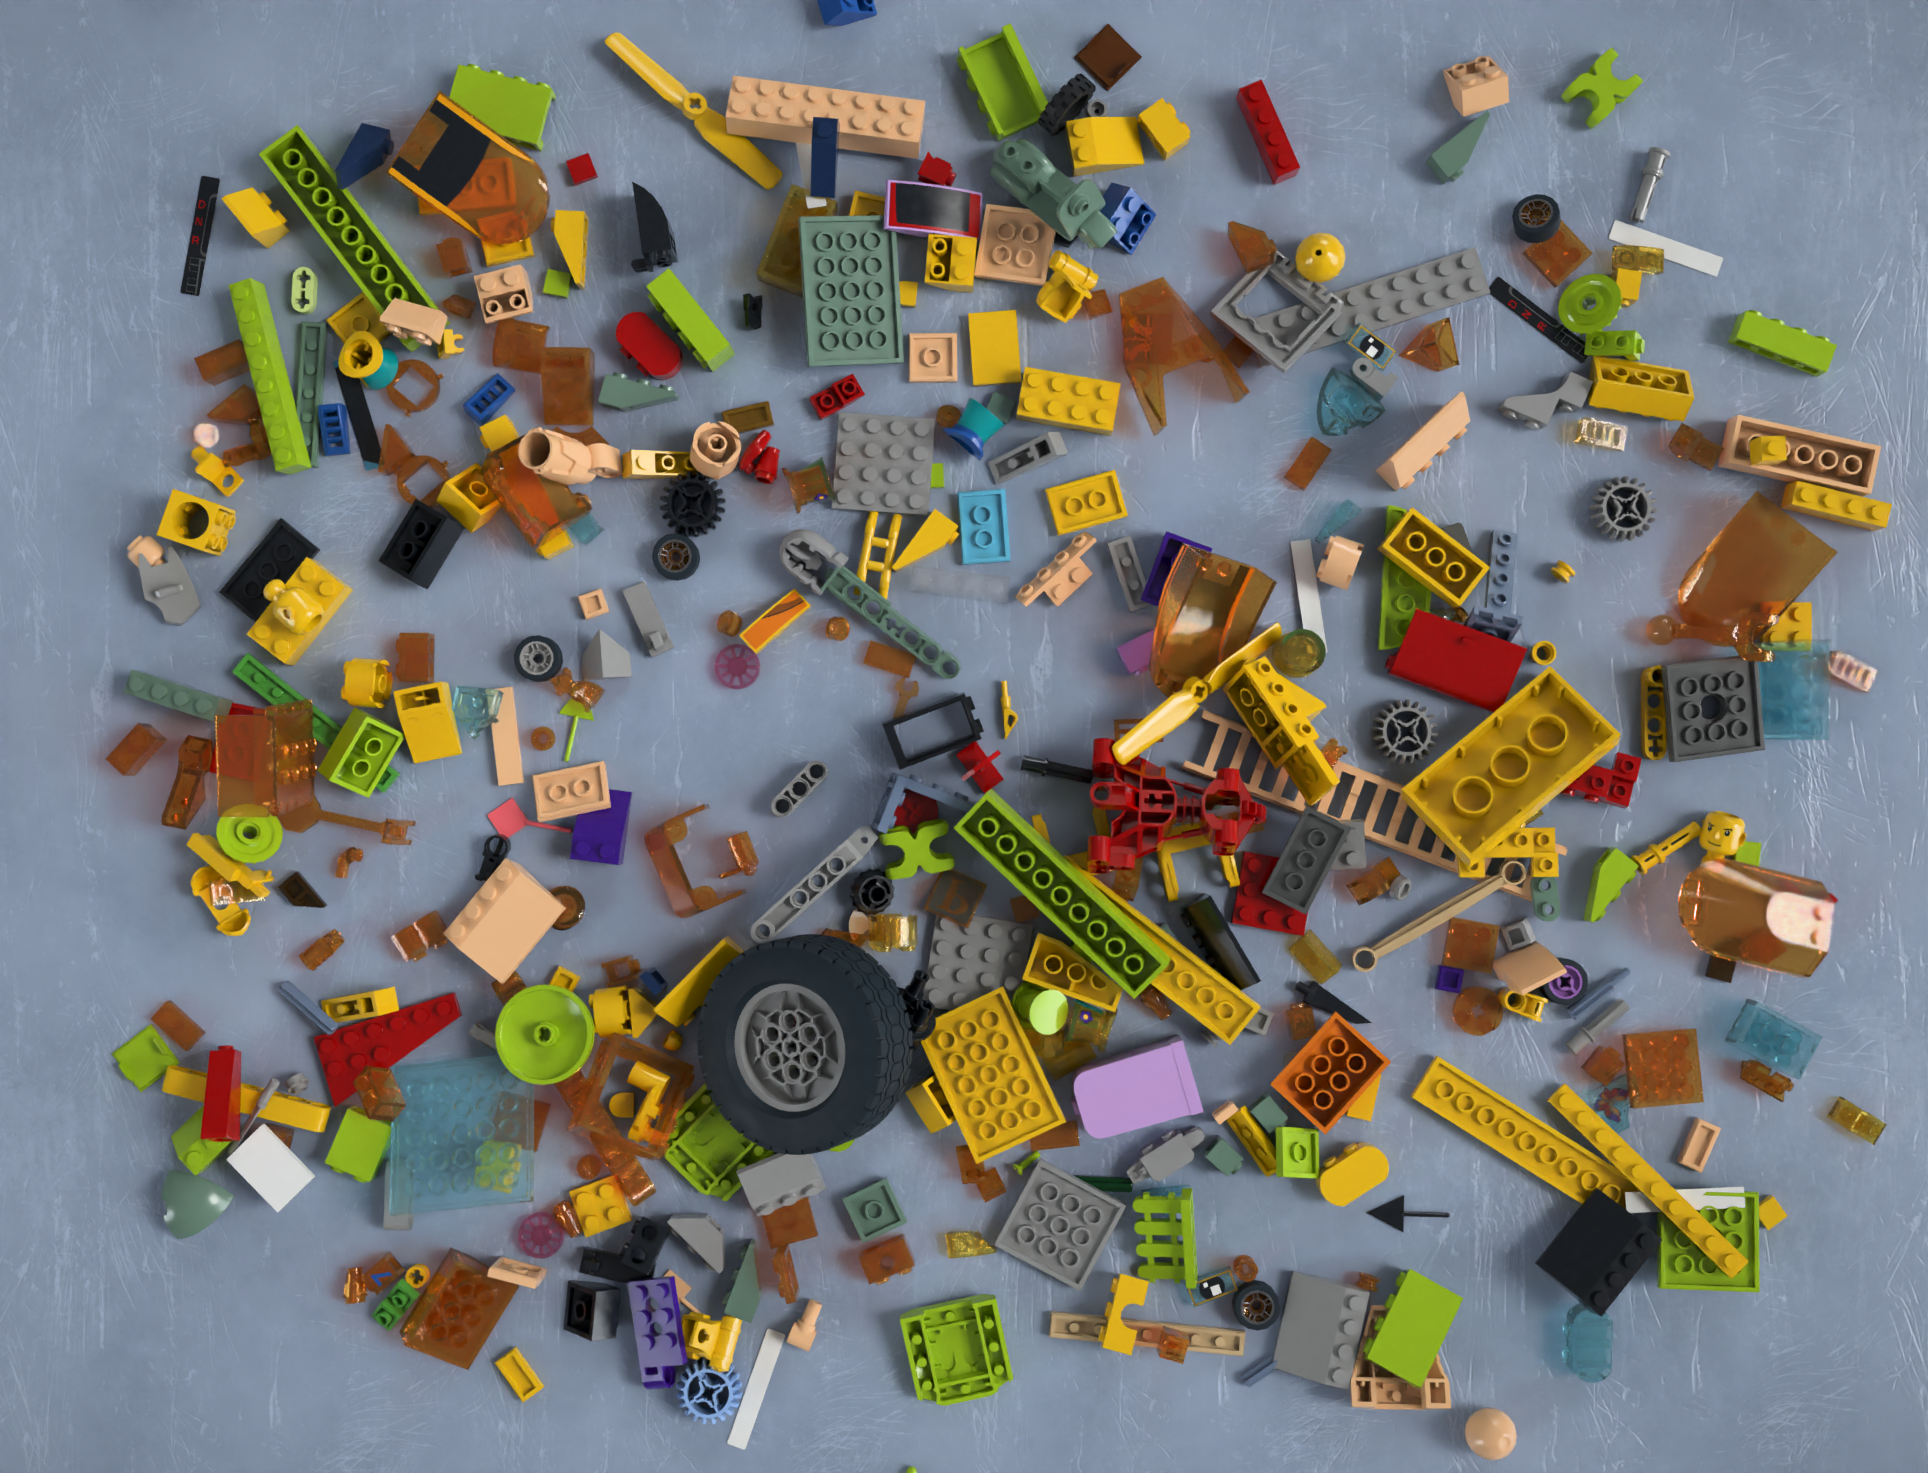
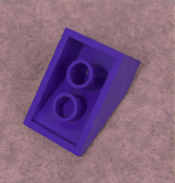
[1140,531,1213,611]
[570,789,632,865]

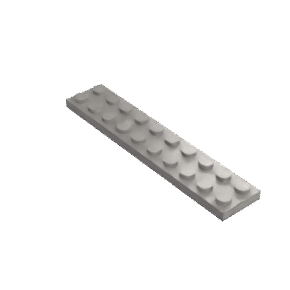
[1254,247,1491,368]

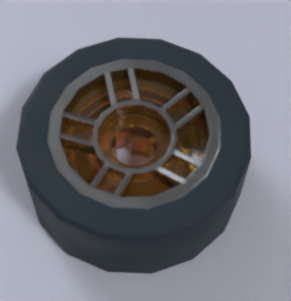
[1512,194,1561,243]
[652,533,700,581]
[1232,1280,1280,1331]

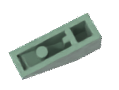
[1426,111,1490,184]

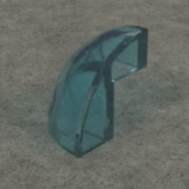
[1317,367,1386,436]

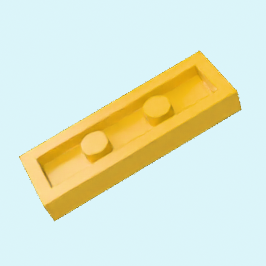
[1226,1105,1276,1177]

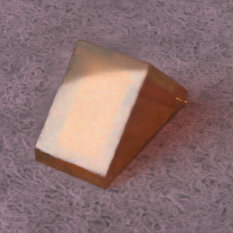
[378,424,416,476]

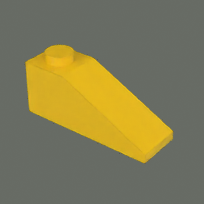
[551,210,589,289]
[892,509,959,573]
[321,986,399,1023]

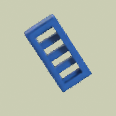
[463,373,515,426]
[318,403,351,456]

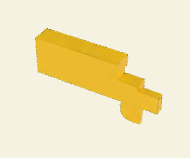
[186,833,274,898]

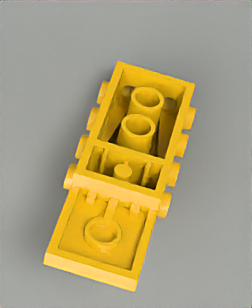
[1223,656,1340,806]

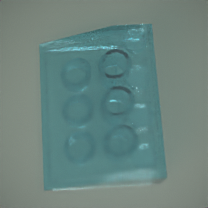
[1751,639,1832,740]

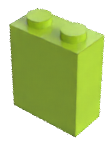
[325,1105,399,1183]

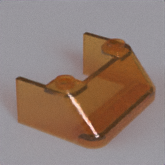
[644,804,747,918]

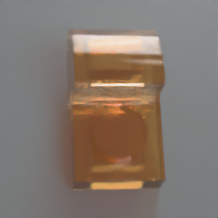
[1668,423,1724,471]
[1346,857,1401,905]

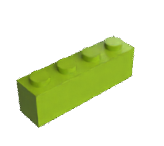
[1727,310,1837,377]

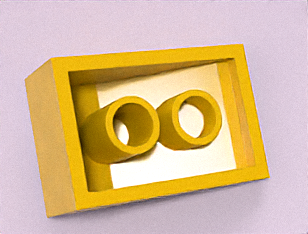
[1065,117,1144,177]

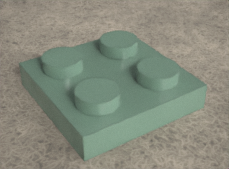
[842,1176,907,1243]

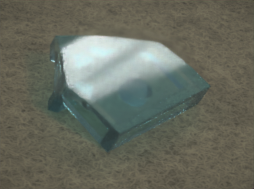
[452,685,504,739]

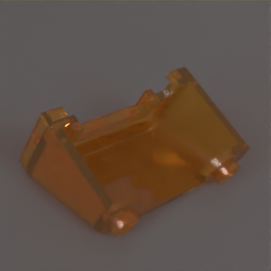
[481,434,593,550]

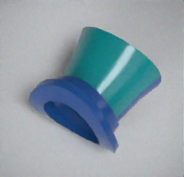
[943,398,1005,461]

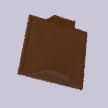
[1074,24,1142,91]

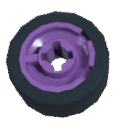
[1539,957,1588,1005]

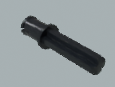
[1021,755,1093,784]

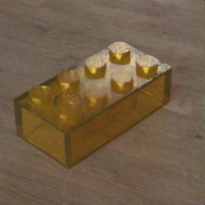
[756,184,839,298]

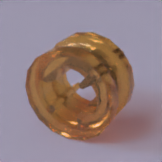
[1356,1272,1381,1292]

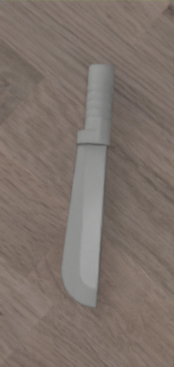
[228,1078,280,1155]

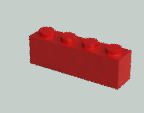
[1236,79,1300,185]

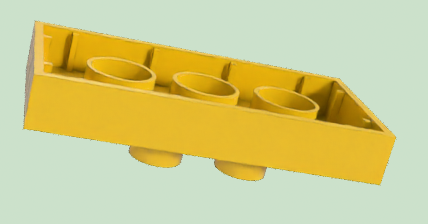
[1402,666,1621,868]

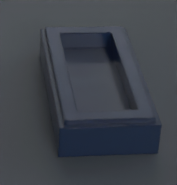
[639,967,668,996]

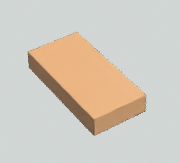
[1677,1117,1721,1173]

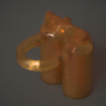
[718,831,759,879]

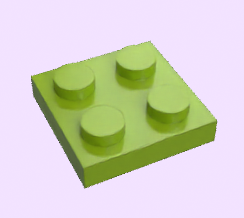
[1276,1127,1320,1179]

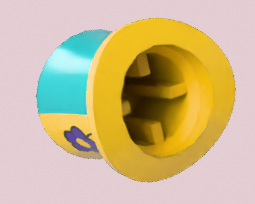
[338,331,398,390]

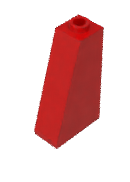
[201,1045,242,1142]

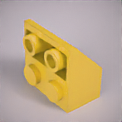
[925,234,977,293]

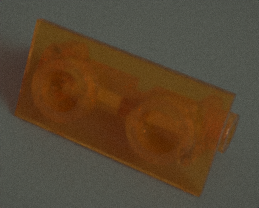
[1740,1059,1794,1102]

